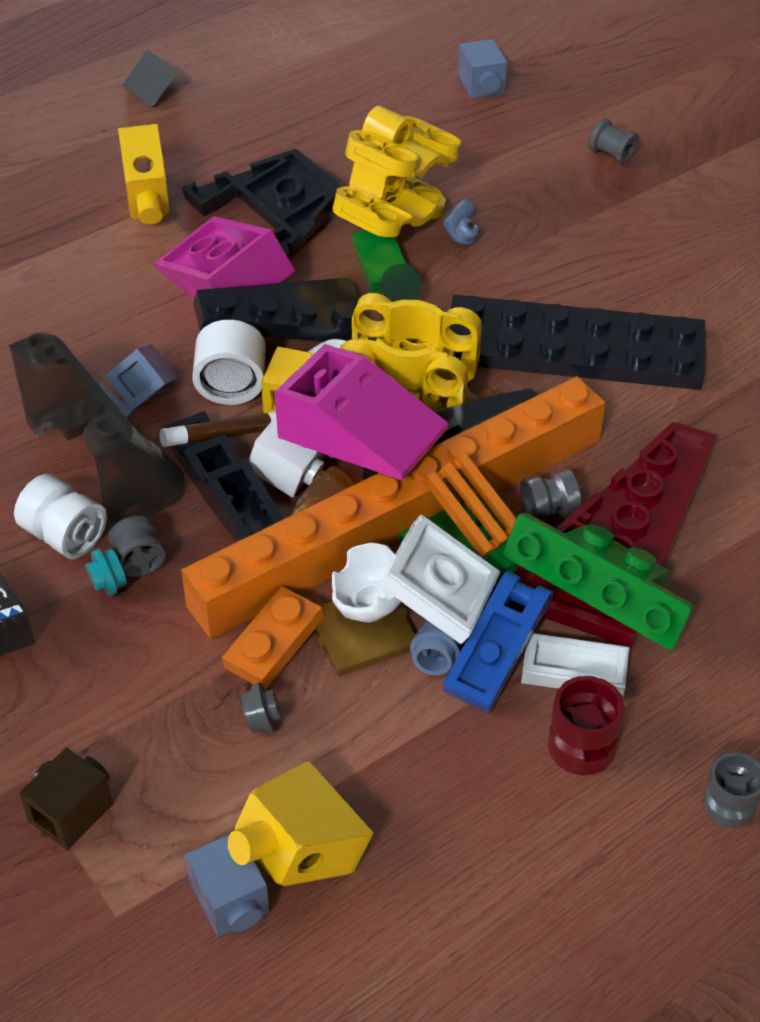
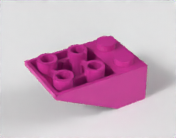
[274,344,448,480]

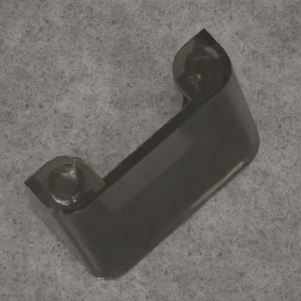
[9,333,185,531]

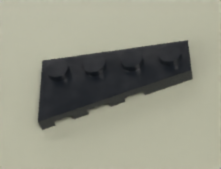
[193,277,358,341]

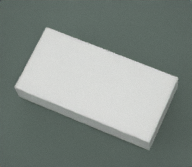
[521,633,629,697]

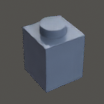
[458,39,507,99]
[185,834,270,937]

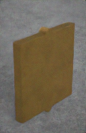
[315,601,416,676]

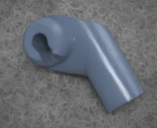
[443,200,479,246]

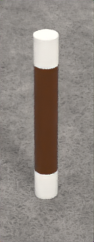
[159,411,276,447]

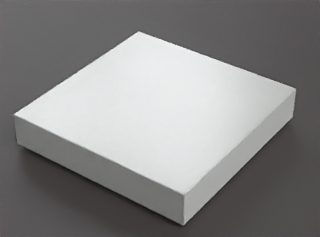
[378,514,500,644]

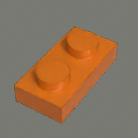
[221,586,324,690]

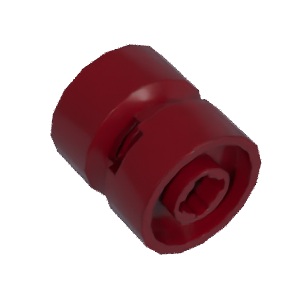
[548,676,625,776]

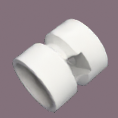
[14,473,107,559]

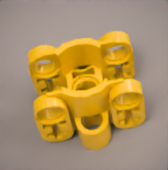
[333,105,461,237]
[340,293,482,412]

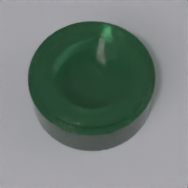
[379,264,422,302]

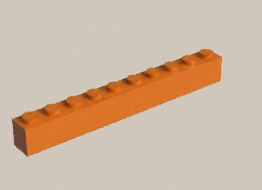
[181,376,606,639]

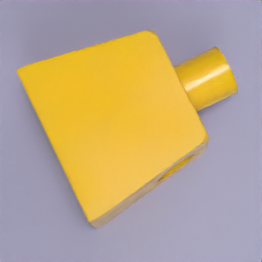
[118,124,170,225]
[228,761,374,886]

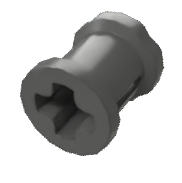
[589,118,639,165]

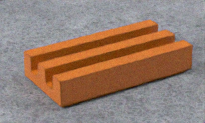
[424,452,516,558]

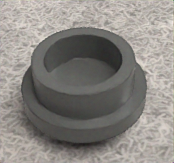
[241,682,283,735]

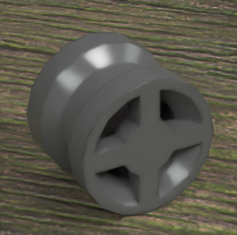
[108,516,166,577]

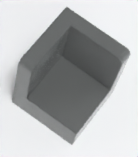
[122,49,177,106]

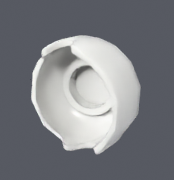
[332,542,401,623]

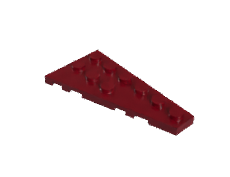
[490,422,716,648]

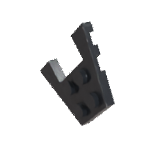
[182,149,343,260]

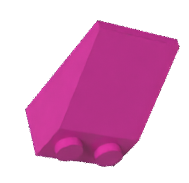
[153,216,295,299]

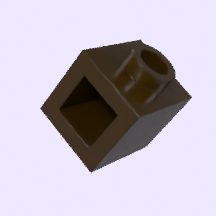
[19,747,113,851]

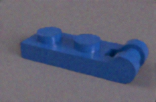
[443,571,553,714]

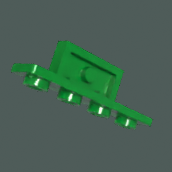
[503,513,694,650]

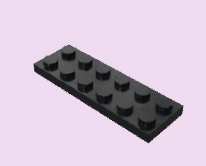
[449,294,705,390]

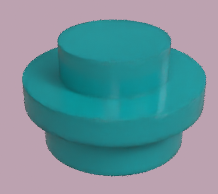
[85,549,127,597]

